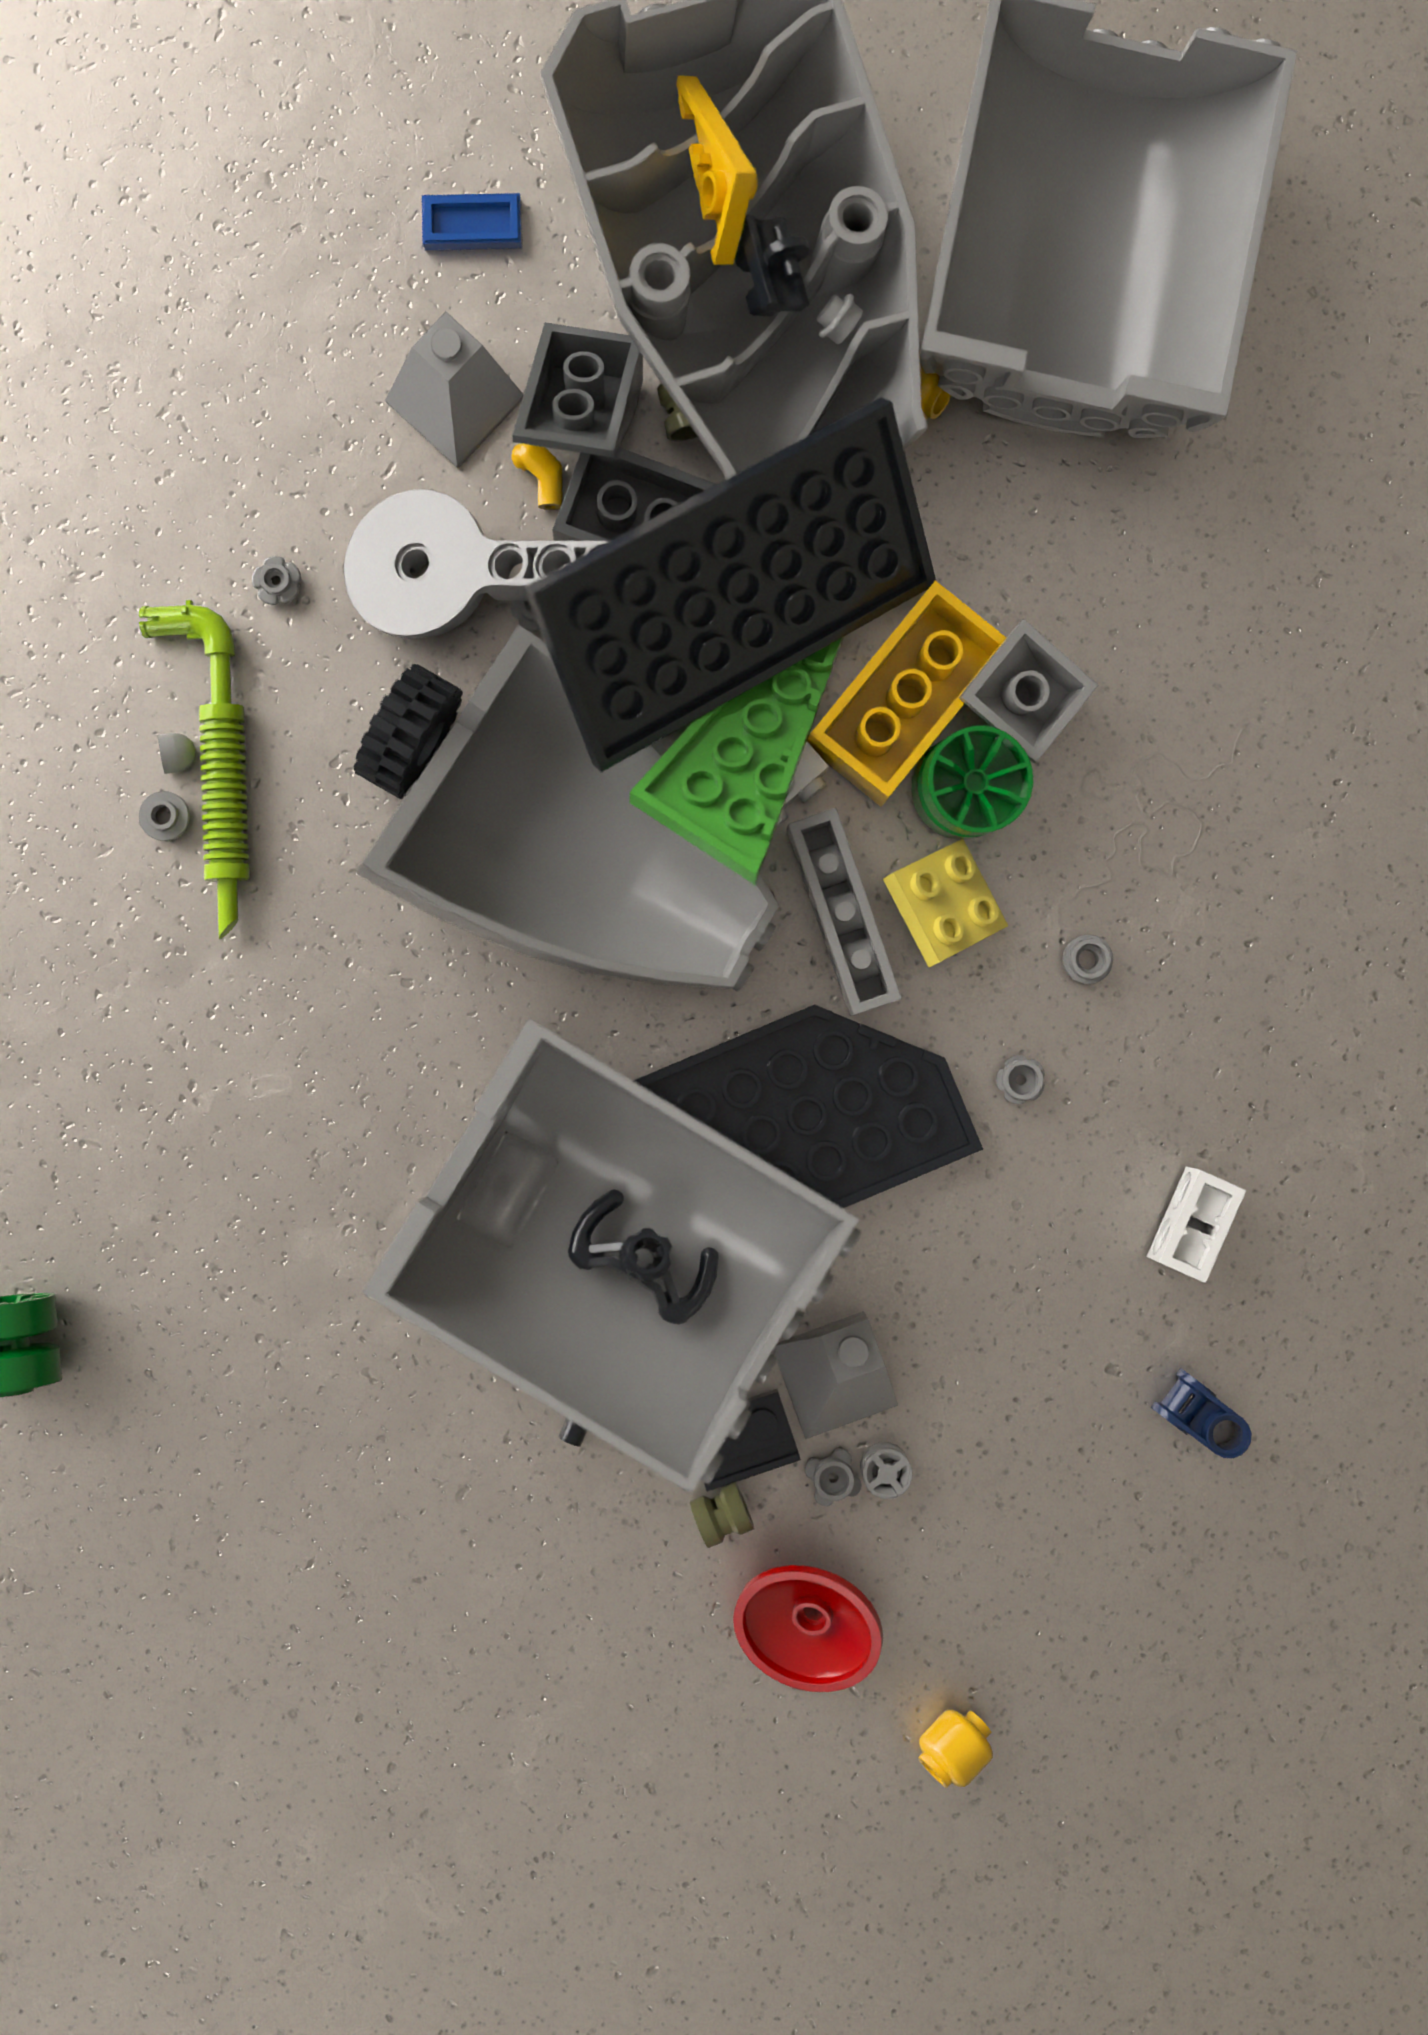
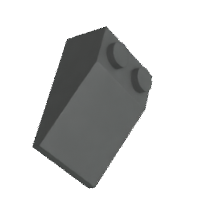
[512,322,643,458]

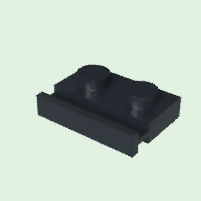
[704,1389,801,1492]

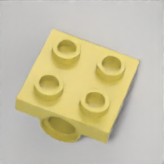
[883,839,1008,967]

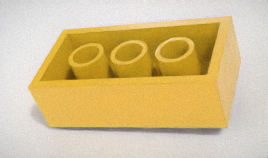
[807,580,1007,807]

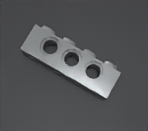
[786,808,902,1016]

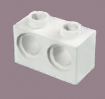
[1146,1167,1246,1283]

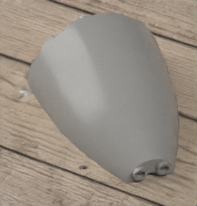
[356,625,779,991]

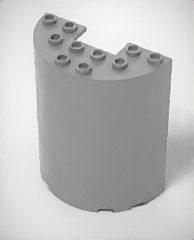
[920,0,1297,438]
[362,1018,861,1494]

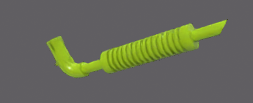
[139,600,250,939]

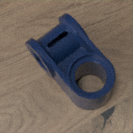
[1151,1368,1252,1459]

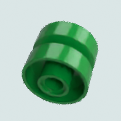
[911,726,1033,840]
[0,1293,63,1398]

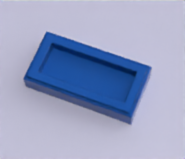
[422,193,522,251]

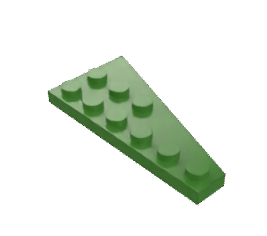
[629,637,844,885]

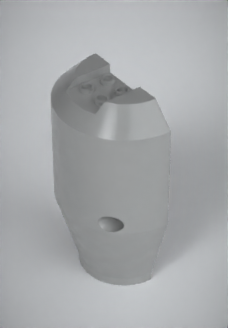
[541,0,928,480]

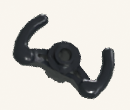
[568,1189,719,1324]

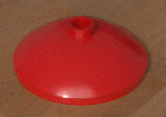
[733,1565,883,1692]

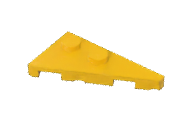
[676,75,757,265]

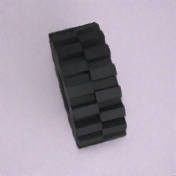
[354,664,463,799]

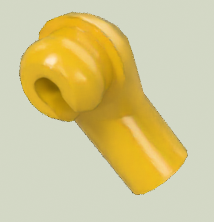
[511,443,563,510]

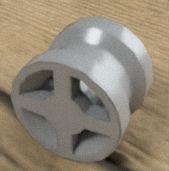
[860,1442,912,1499]

